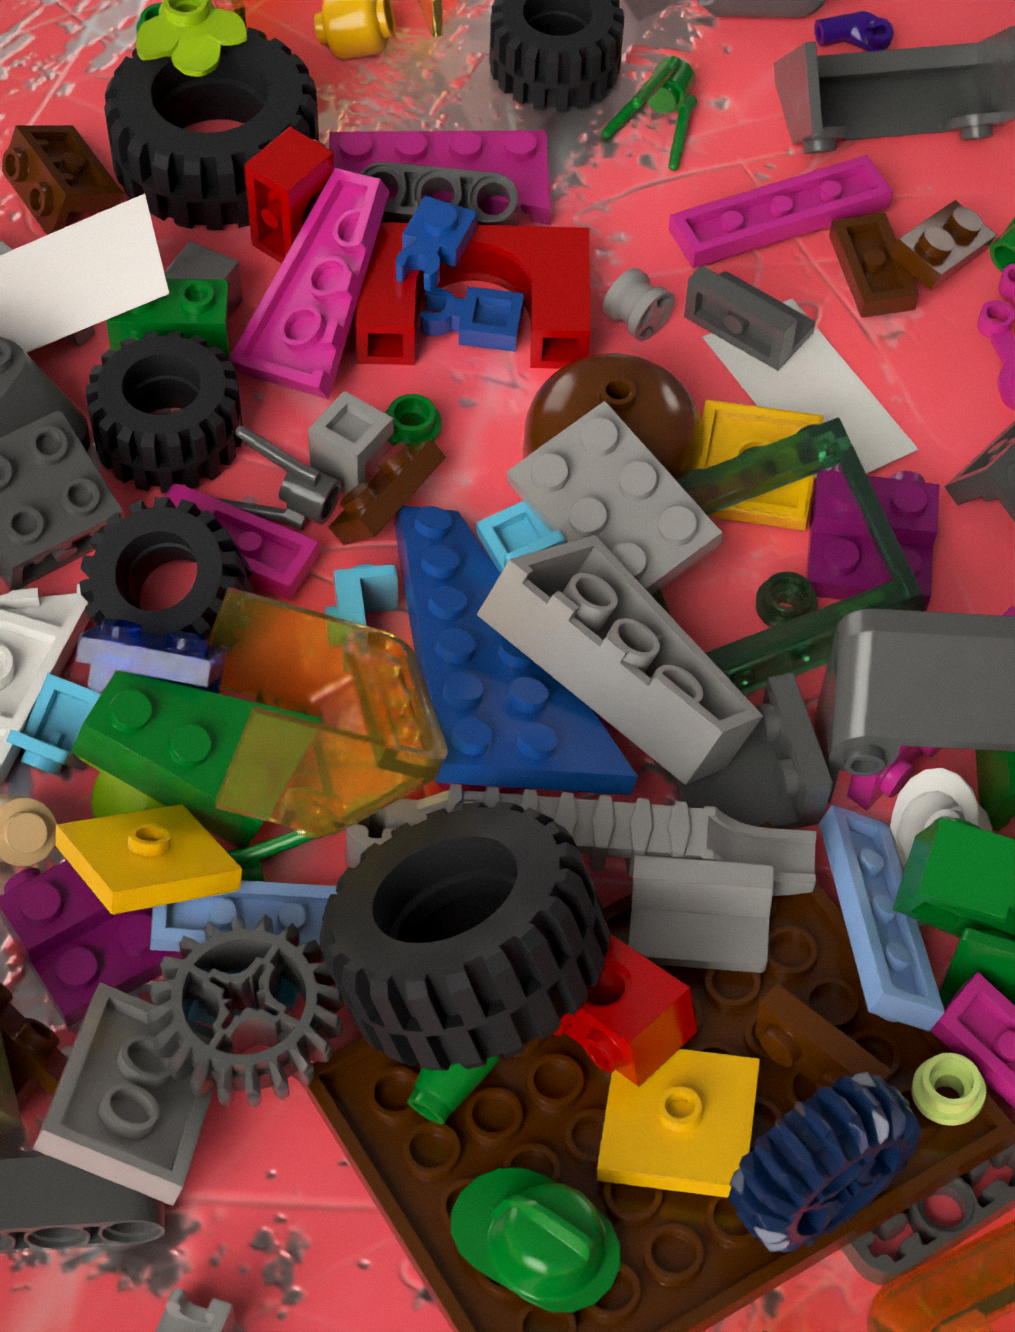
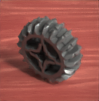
[147,913,344,1109]

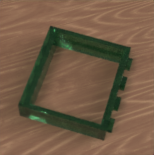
[651,417,925,695]

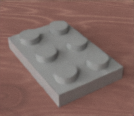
[506,401,722,595]
[33,982,215,1206]

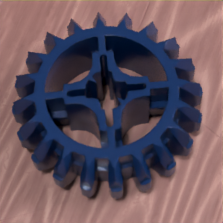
[728,1072,922,1253]

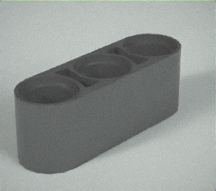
[360,162,522,226]
[0,1156,165,1254]

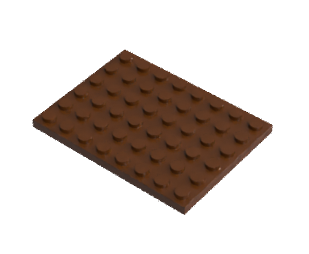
[301,821,1015,1332]

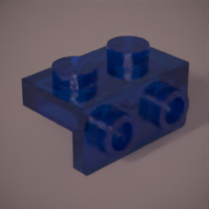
[75,619,227,694]

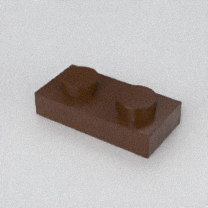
[888,200,997,291]
[829,213,919,318]
[328,439,446,545]
[755,983,892,1090]

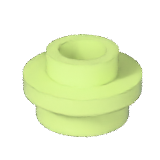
[912,1053,986,1126]

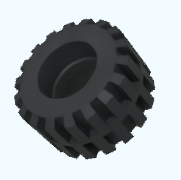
[489,0,625,111]
[86,331,243,493]
[79,497,254,671]

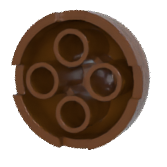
[523,353,703,492]

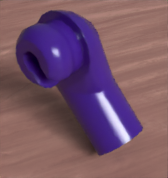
[814,11,894,52]

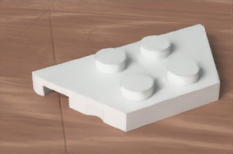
[0,584,90,788]

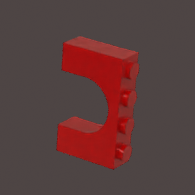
[356,222,591,369]

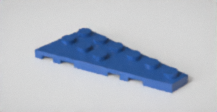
[394,506,638,795]

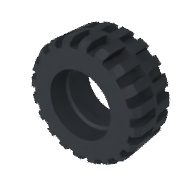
[104,27,319,231]
[320,802,610,1071]

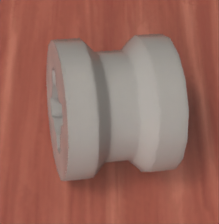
[602,268,675,341]

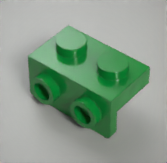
[106,279,231,361]

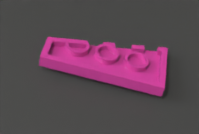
[329,130,551,225]
[228,168,389,400]

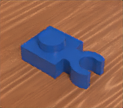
[396,196,478,292]
[420,287,524,352]

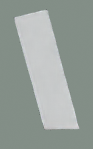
[0,194,170,353]
[702,298,919,479]

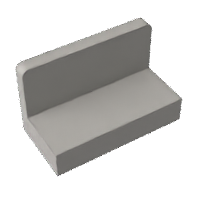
[629,855,774,973]

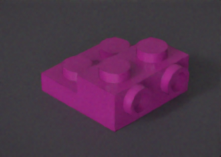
[804,463,940,611]
[0,858,183,1028]

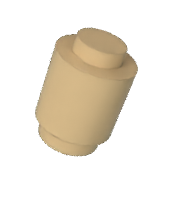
[0,794,57,866]

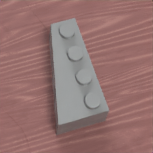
[477,535,763,785]

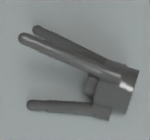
[213,426,342,531]

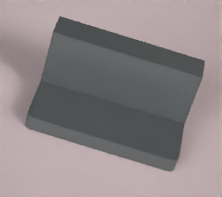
[684,265,815,371]

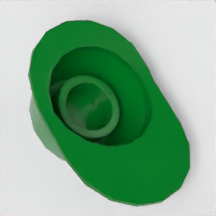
[451,1168,620,1313]

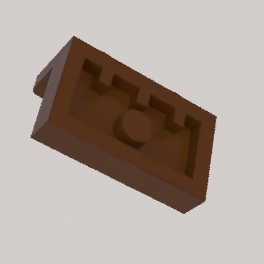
[2,125,124,235]

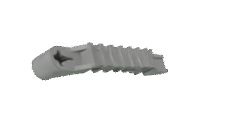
[345,784,817,896]

